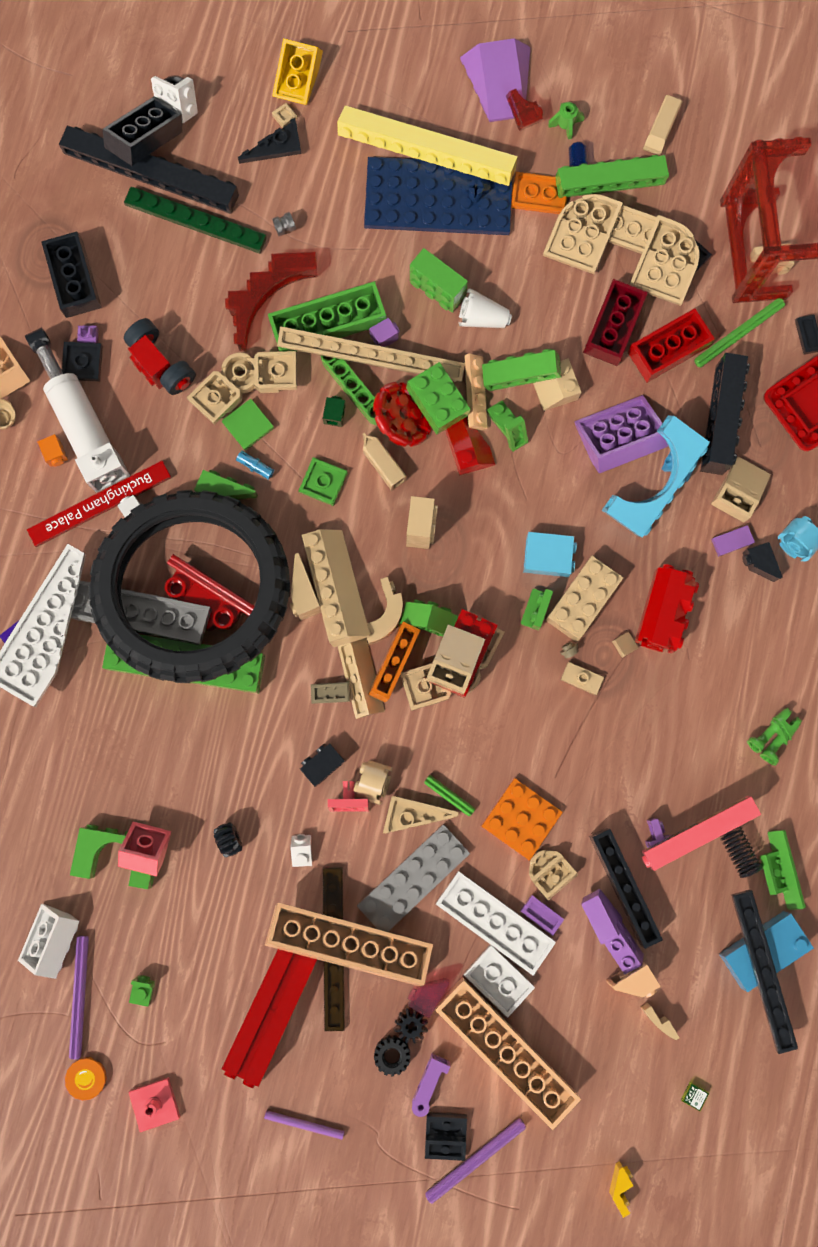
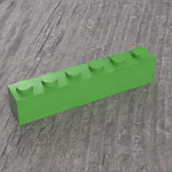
[555,155,669,198]

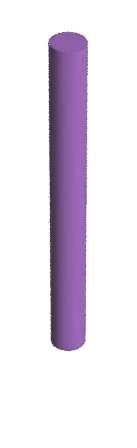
[264,1110,344,1140]

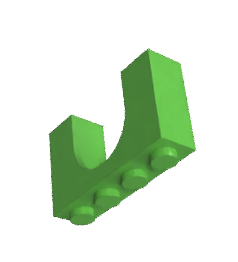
[70,824,154,889]

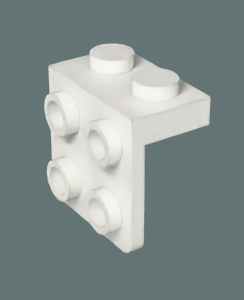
[151,76,198,123]

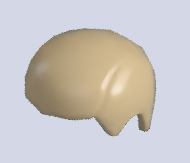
[0,399,16,430]

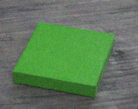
[222,399,274,451]
[299,457,348,506]

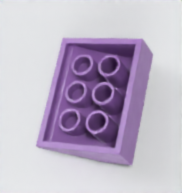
[575,395,668,473]

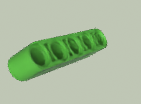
[321,355,384,425]

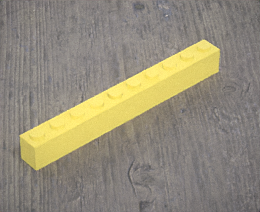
[337,106,518,186]

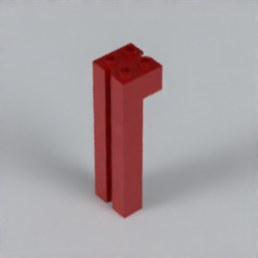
[221,949,317,1088]

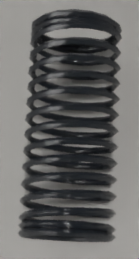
[720,826,763,878]

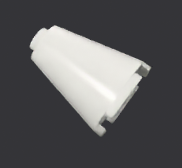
[459,289,512,328]

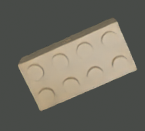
[545,556,623,642]

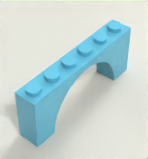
[601,415,710,538]

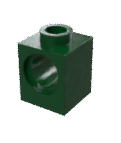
[322,396,346,427]

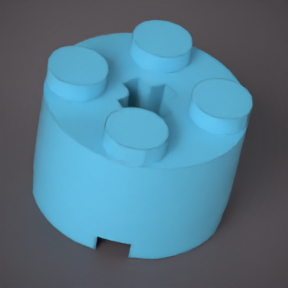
[778,516,818,562]

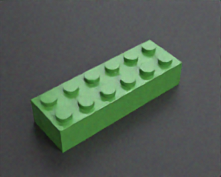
[268,281,386,352]

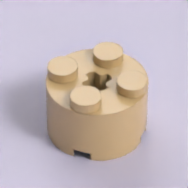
[354,760,393,805]

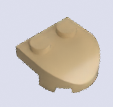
[529,850,578,901]

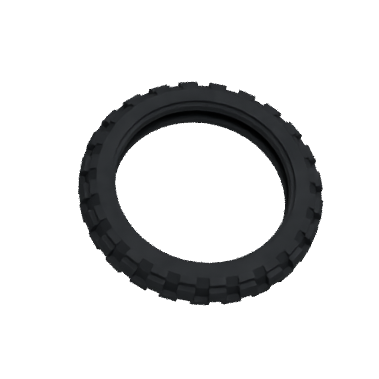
[89,490,290,683]

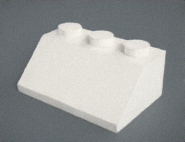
[18,904,79,979]

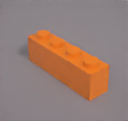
[368,622,420,702]

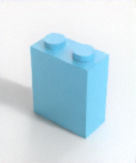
[523,532,577,577]

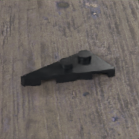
[238,118,301,164]

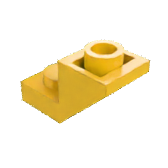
[609,1161,633,1218]

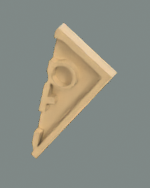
[383,796,458,833]

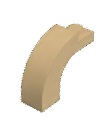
[367,577,403,645]

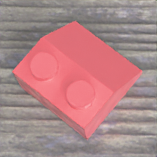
[118,822,171,876]

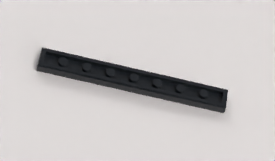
[731,889,798,1054]

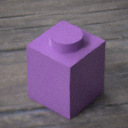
[369,317,400,347]

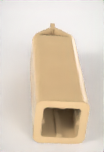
[643,95,682,156]
[363,433,407,491]

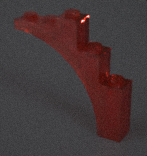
[225,252,318,351]

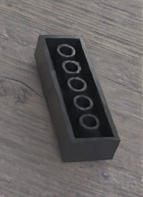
[700,353,750,475]

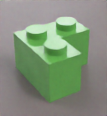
[400,600,458,637]

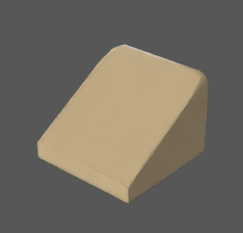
[612,632,638,658]

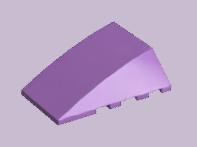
[460,38,530,122]

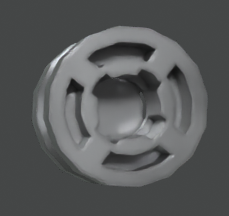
[272,212,296,236]

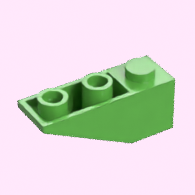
[194,470,258,500]

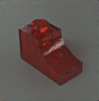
[506,89,543,131]

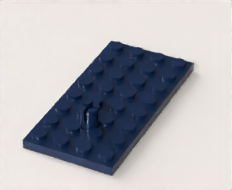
[364,157,512,235]

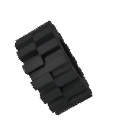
[374,1036,410,1077]

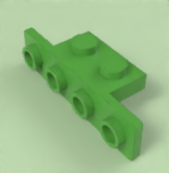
[760,830,806,910]

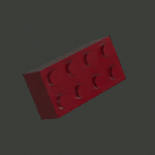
[583,279,648,366]

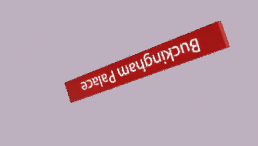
[26,460,172,547]

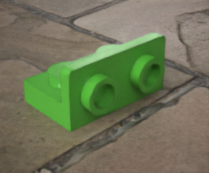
[521,589,553,630]

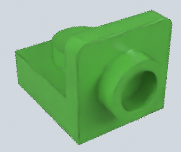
[129,975,155,1007]

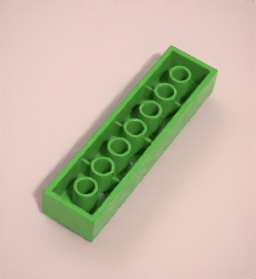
[102,635,265,694]

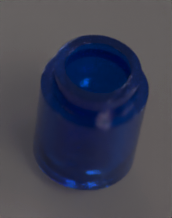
[568,142,588,167]

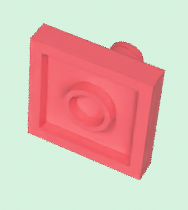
[328,781,369,812]
[129,1077,180,1132]

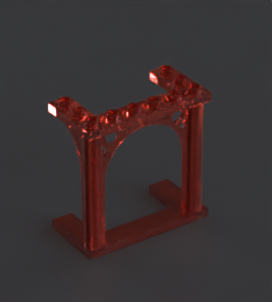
[720,137,818,303]

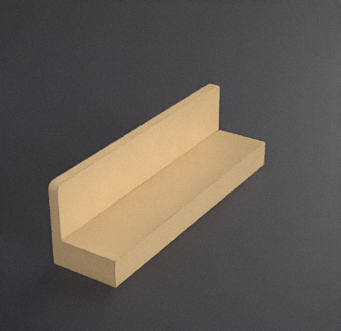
[338,638,385,719]

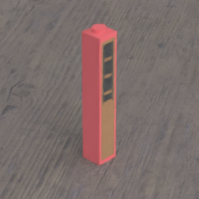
[641,796,761,871]

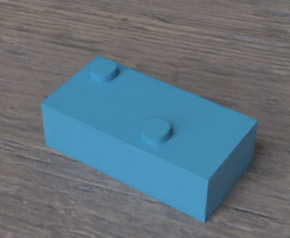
[719,911,814,992]

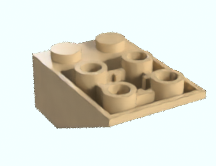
[711,456,771,523]
[426,625,485,695]

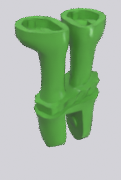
[747,708,802,766]

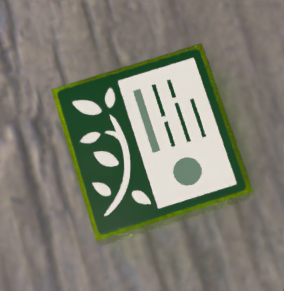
[681,1082,709,1111]

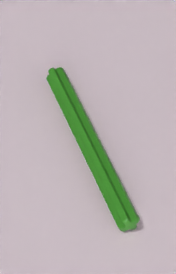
[694,298,785,368]

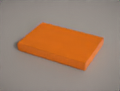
[511,171,567,214]

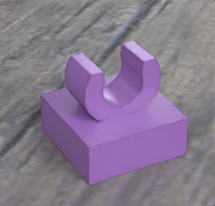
[77,326,98,343]

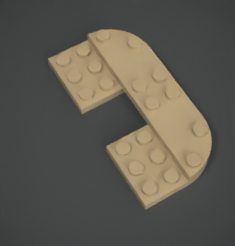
[543,194,699,306]

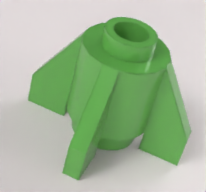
[548,102,585,140]

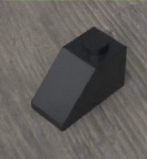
[742,542,783,582]

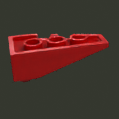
[445,416,495,476]

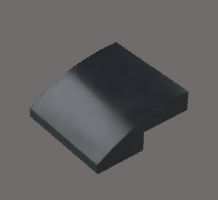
[425,1112,467,1161]

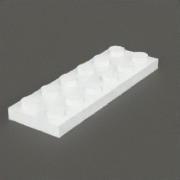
[436,871,556,975]

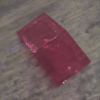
[407,978,450,1018]

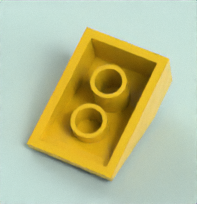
[272,38,323,105]

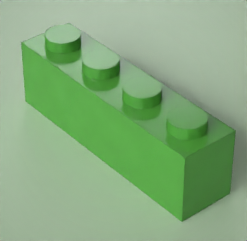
[482,349,561,391]

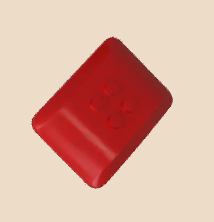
[764,356,818,451]

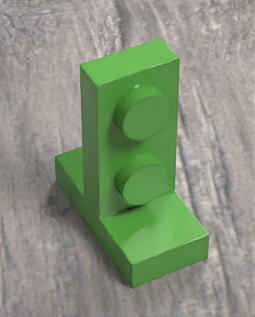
[486,401,528,452]

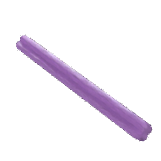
[69,936,89,1059]
[425,1118,526,1204]

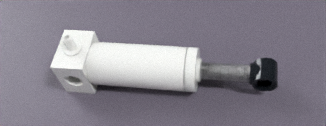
[25,327,130,493]

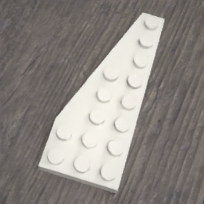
[0,544,86,707]

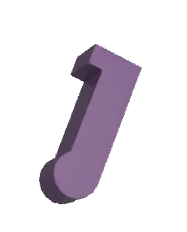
[412,1054,450,1117]

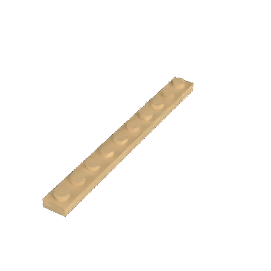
[277,326,465,383]

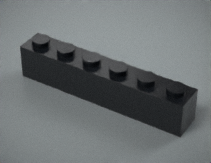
[589,828,663,949]

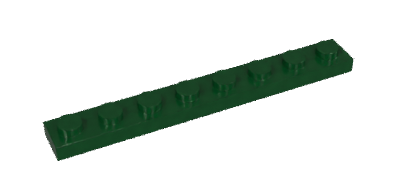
[124,186,267,254]

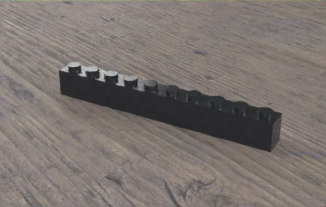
[59,125,239,214]

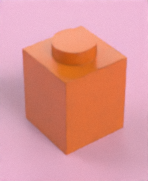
[37,434,68,467]

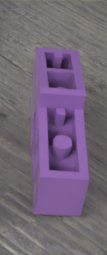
[581,889,644,974]

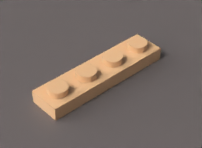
[465,353,488,430]

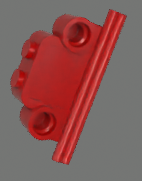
[164,554,254,631]

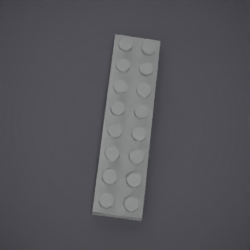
[71,580,212,646]

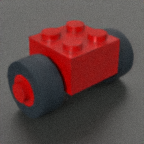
[123,318,196,395]

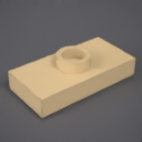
[560,662,604,695]

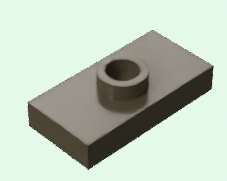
[311,682,351,704]

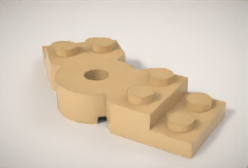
[187,351,297,425]
[400,618,505,711]

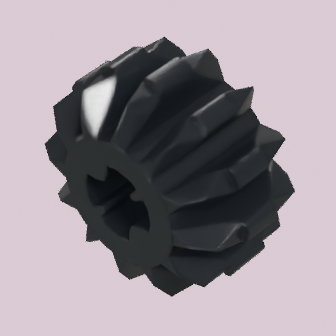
[213,822,243,858]
[395,1008,428,1044]

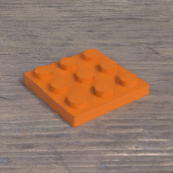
[481,778,563,861]

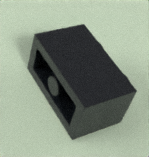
[300,743,346,787]

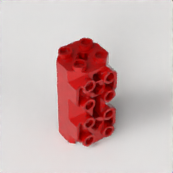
[635,564,699,654]

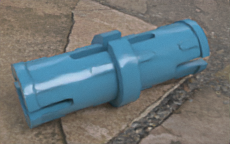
[236,450,275,480]

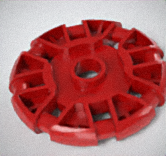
[373,382,432,447]

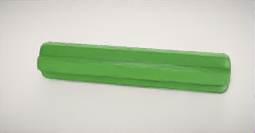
[424,775,475,816]

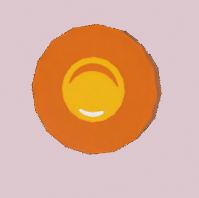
[65,1057,107,1101]

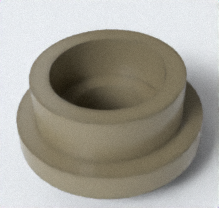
[560,642,579,658]

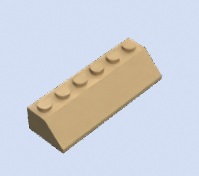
[302,529,371,647]

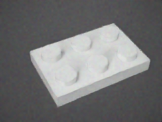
[464,944,535,1018]

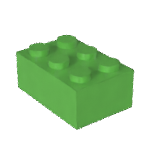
[410,248,468,313]
[406,362,470,435]

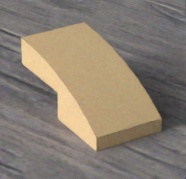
[641,1003,679,1040]

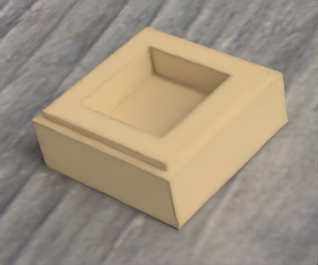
[272,103,298,128]

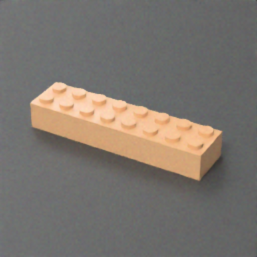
[265,903,433,986]
[435,977,581,1130]

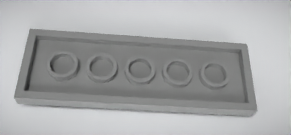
[357,824,470,932]

